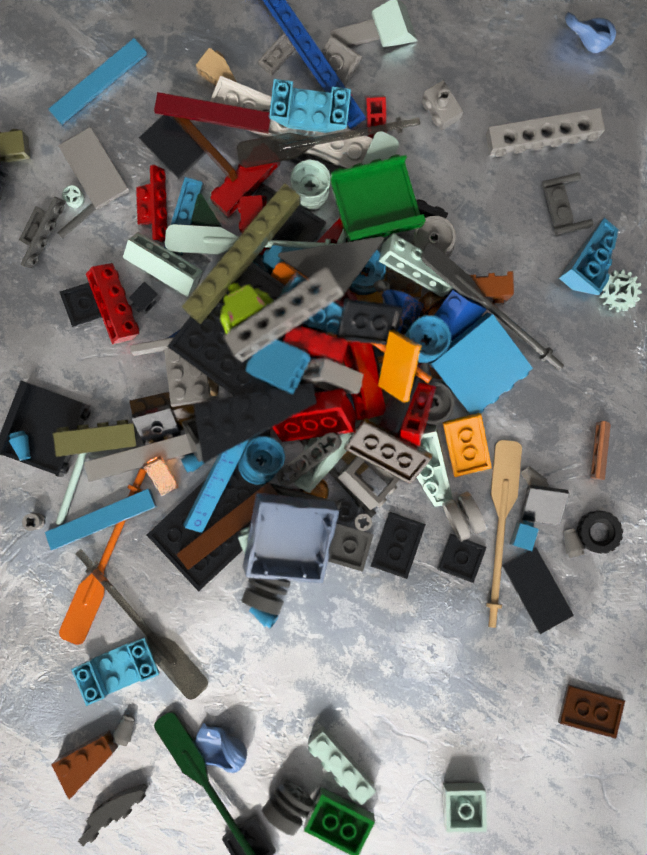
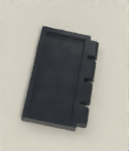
[254,183,326,242]

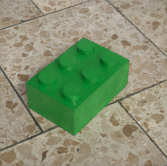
[304,787,375,855]

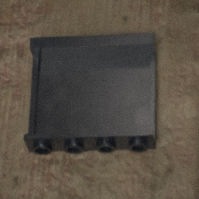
[0,380,91,477]

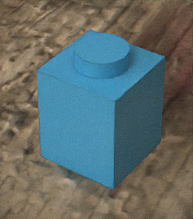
[510,520,539,551]

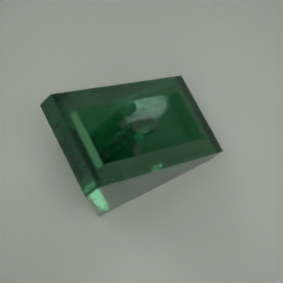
[191,193,222,228]

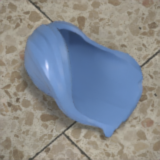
[565,12,616,53]
[195,723,247,773]

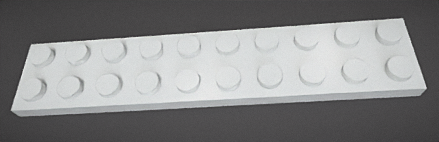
[210,76,372,169]

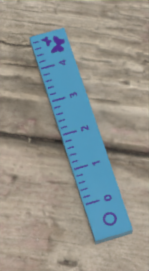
[183,439,250,533]

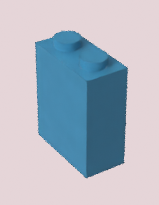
[246,340,311,394]

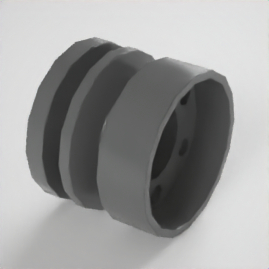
[241,578,291,615]
[262,780,315,836]

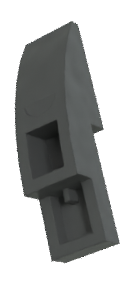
[78,784,148,847]

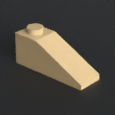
[196,48,236,86]

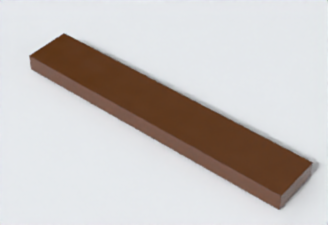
[172,116,237,182]
[176,482,279,570]

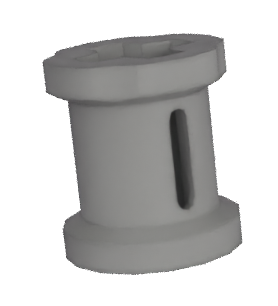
[22,513,45,531]
[354,513,372,531]

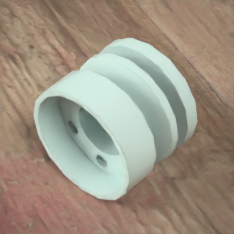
[290,160,330,210]

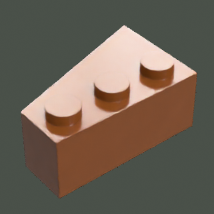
[449,271,514,305]
[51,730,118,800]

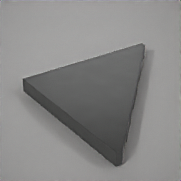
[278,237,384,301]

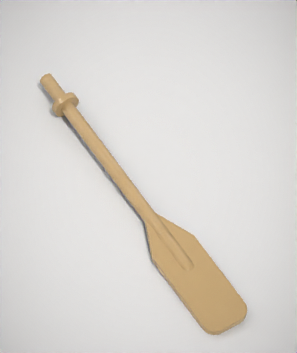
[486,440,522,628]

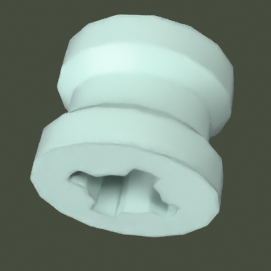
[62,185,85,208]

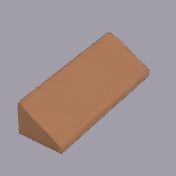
[590,421,611,480]

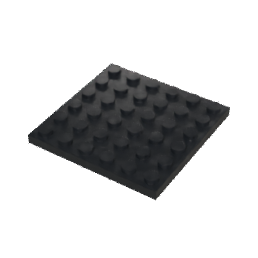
[167,262,327,397]

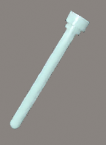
[56,453,87,526]

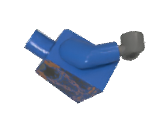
[374,280,424,333]

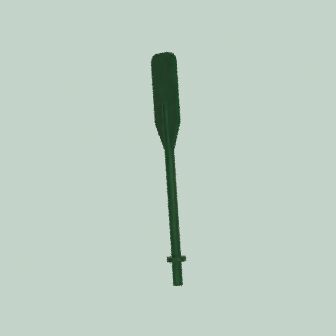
[154,712,256,855]

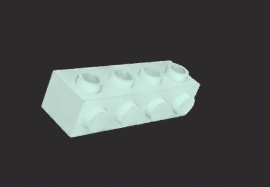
[123,232,203,297]
[379,234,453,297]
[308,726,376,805]

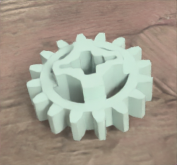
[599,270,642,312]

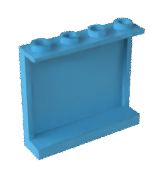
[428,313,533,415]

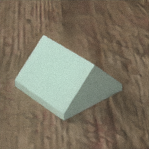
[371,0,417,47]

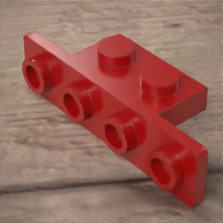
[136,164,167,243]

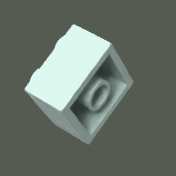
[443,783,487,832]

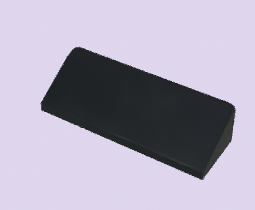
[379,376,420,433]

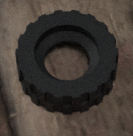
[577,511,623,554]

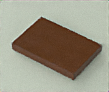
[558,684,625,739]

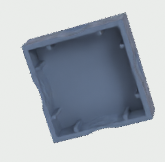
[242,493,339,584]

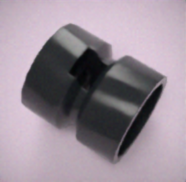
[336,498,358,524]

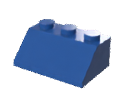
[427,289,487,343]

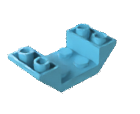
[269,79,351,133]
[71,637,160,706]

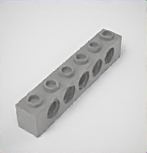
[486,108,605,157]
[224,268,344,361]

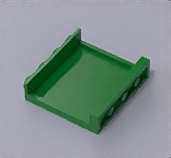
[329,154,426,242]

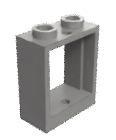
[300,358,363,394]
[337,456,400,510]

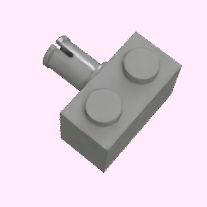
[422,80,463,130]

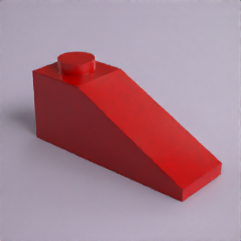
[365,95,387,139]
[401,382,436,447]

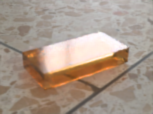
[143,456,179,496]

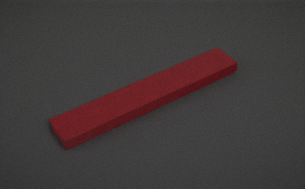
[154,92,271,134]

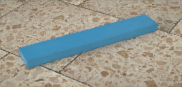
[48,38,147,125]
[45,489,157,550]

